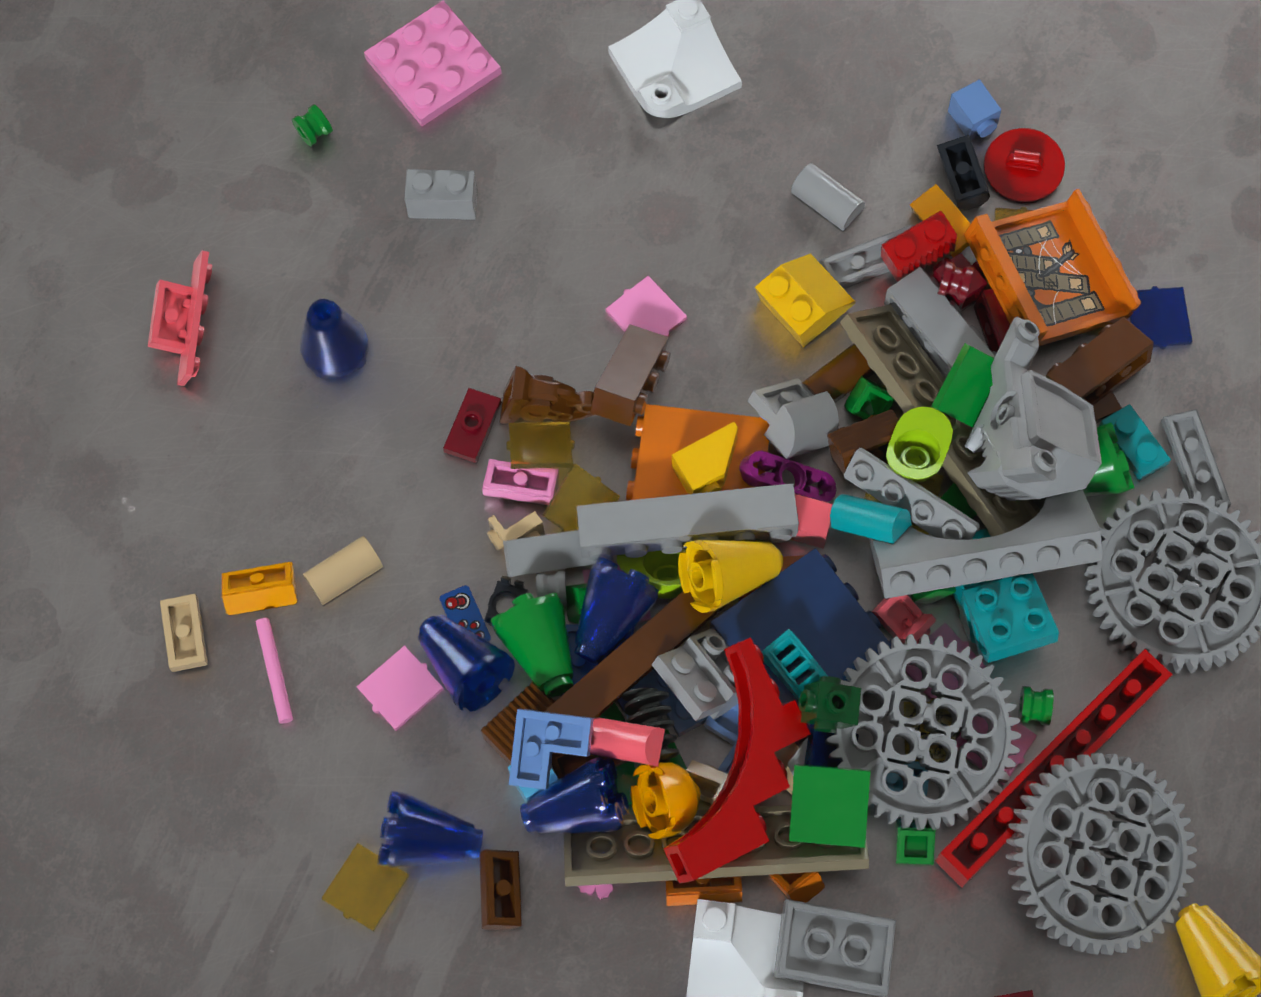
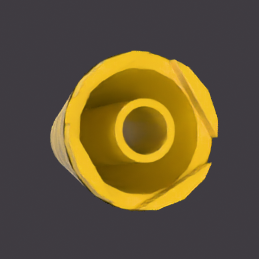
[678,539,783,613]
[1175,903,1261,997]

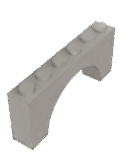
[869,489,1103,599]

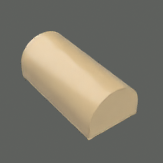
[303,536,383,605]

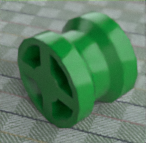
[292,104,333,147]
[1018,686,1054,726]

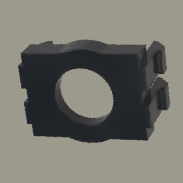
[484,576,529,626]

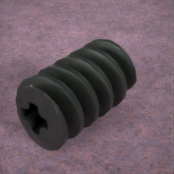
[622,687,679,769]

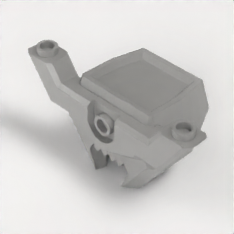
[965,317,1102,501]

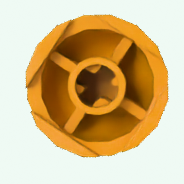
[631,762,700,839]

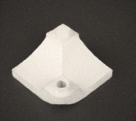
[608,0,742,118]
[686,899,804,997]

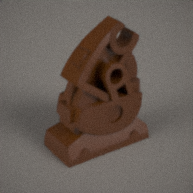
[499,366,595,424]

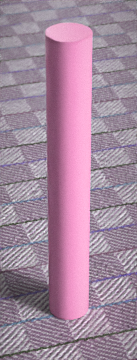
[255,618,293,724]

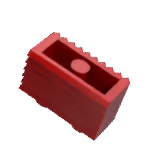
[881,211,957,282]

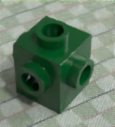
[799,676,861,733]

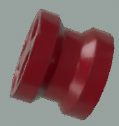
[937,261,974,301]

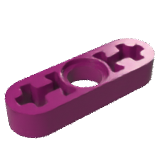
[739,451,837,502]

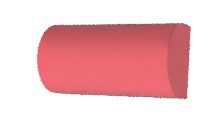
[590,717,665,767]

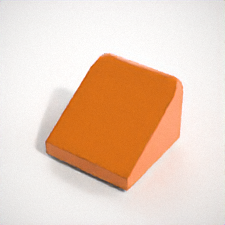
[769,872,825,903]

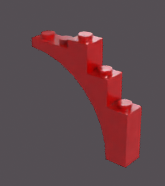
[663,637,811,884]

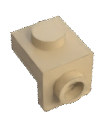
[487,511,545,550]
[686,760,728,805]

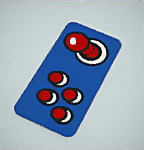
[439,585,491,651]

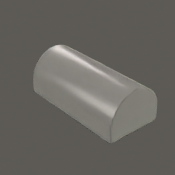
[791,163,865,231]

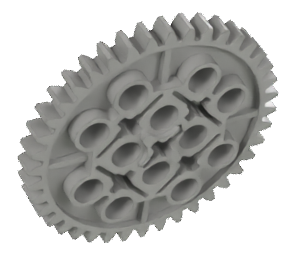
[1084,488,1261,673]
[825,634,1021,830]
[1006,753,1197,955]

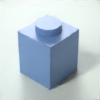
[948,79,1001,140]

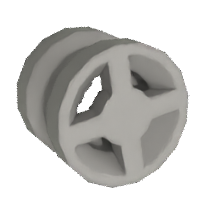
[536,571,567,607]

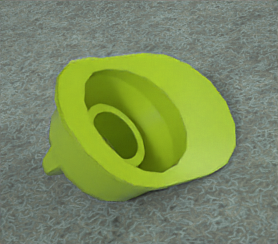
[886,406,953,483]
[616,549,686,599]

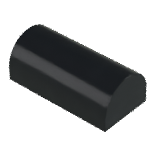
[937,134,990,210]

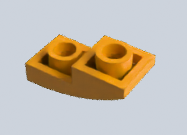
[909,184,971,258]

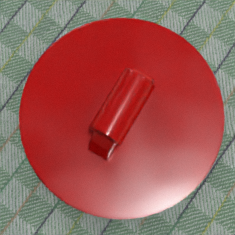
[984,128,1065,202]

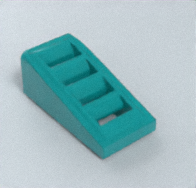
[762,629,828,701]

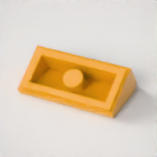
[222,562,297,615]

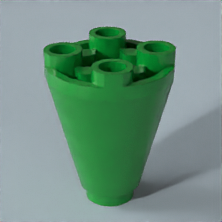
[1039,423,1134,500]
[490,593,574,698]

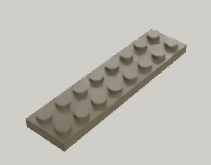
[840,304,1041,537]
[563,805,869,887]

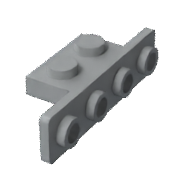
[844,448,979,540]

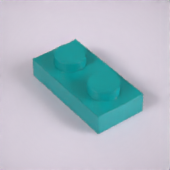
[1099,404,1171,482]

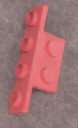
[147,250,212,386]

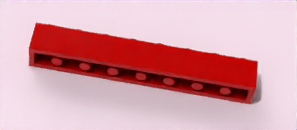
[935,649,1172,888]

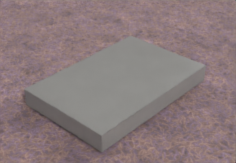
[774,899,896,997]

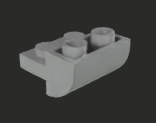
[748,378,839,459]
[652,628,738,721]

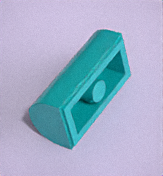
[830,494,912,544]

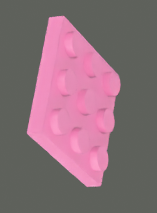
[364,0,502,127]

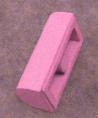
[482,459,559,506]

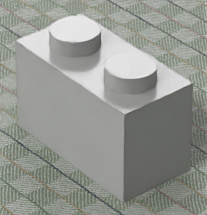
[404,169,478,220]

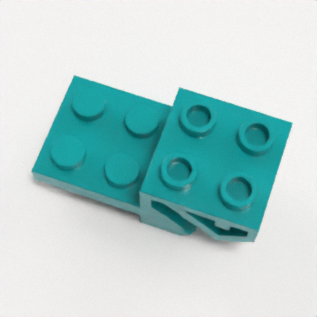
[953,528,1059,663]

